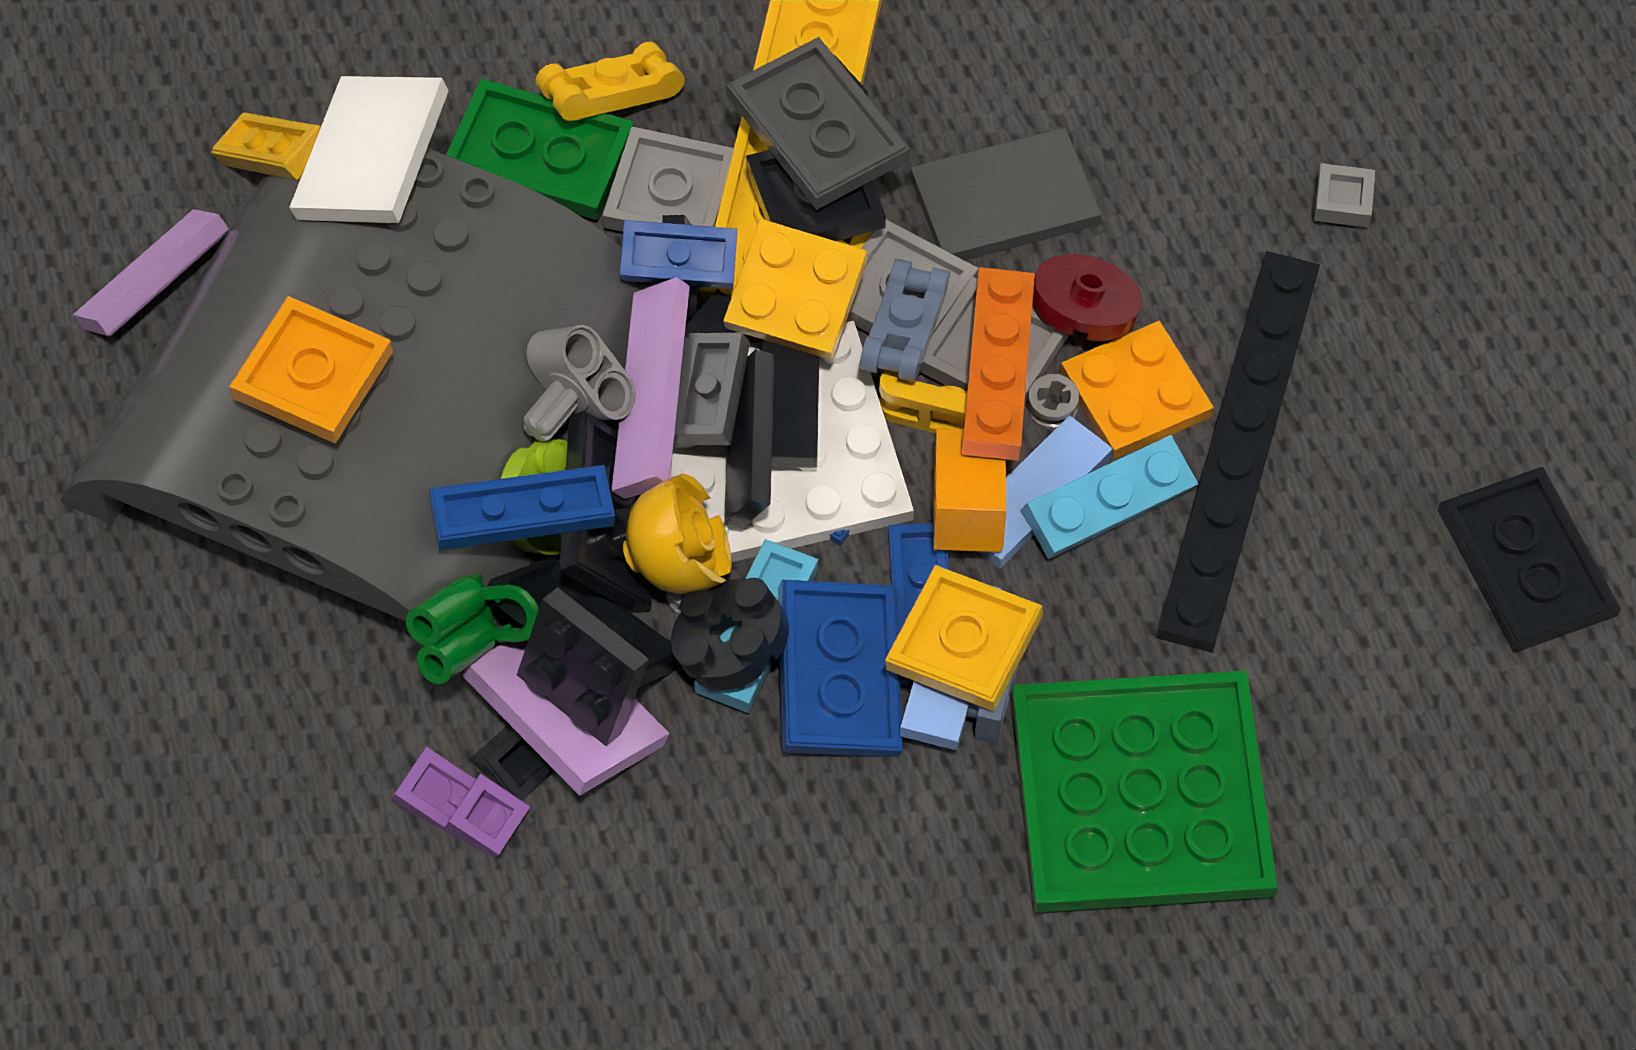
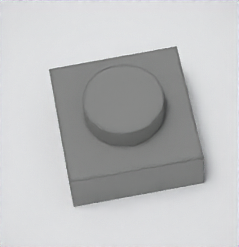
[1314,163,1375,228]

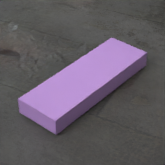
[73,209,229,336]

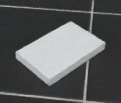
[289,76,449,223]

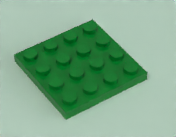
[1011,670,1278,913]

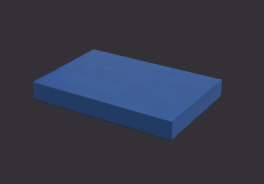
[778,579,903,757]

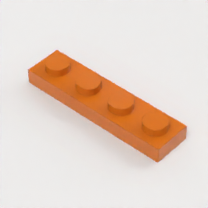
[961,267,1035,461]

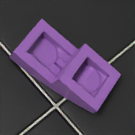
[391,746,530,857]

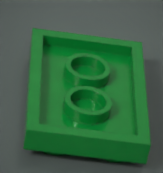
[446,78,634,220]

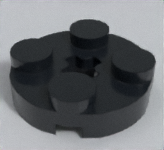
[671,578,789,690]

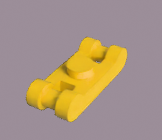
[535,42,685,121]
[879,370,967,433]

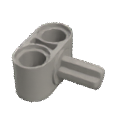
[523,324,636,442]

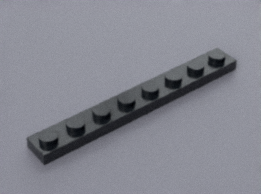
[1157,251,1320,653]

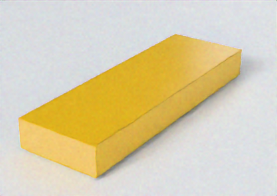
[210,113,321,180]

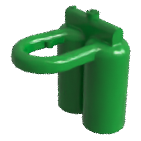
[406,573,539,684]

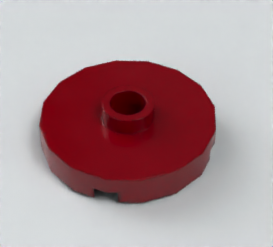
[1032,254,1143,342]

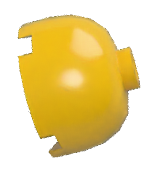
[623,473,732,595]

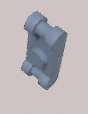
[859,258,950,382]

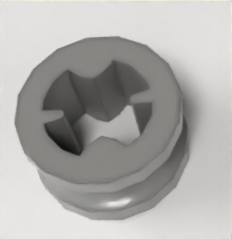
[1028,374,1079,430]

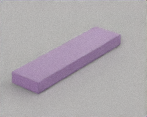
[612,277,690,499]

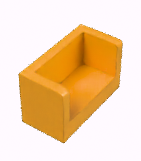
[934,428,1006,552]

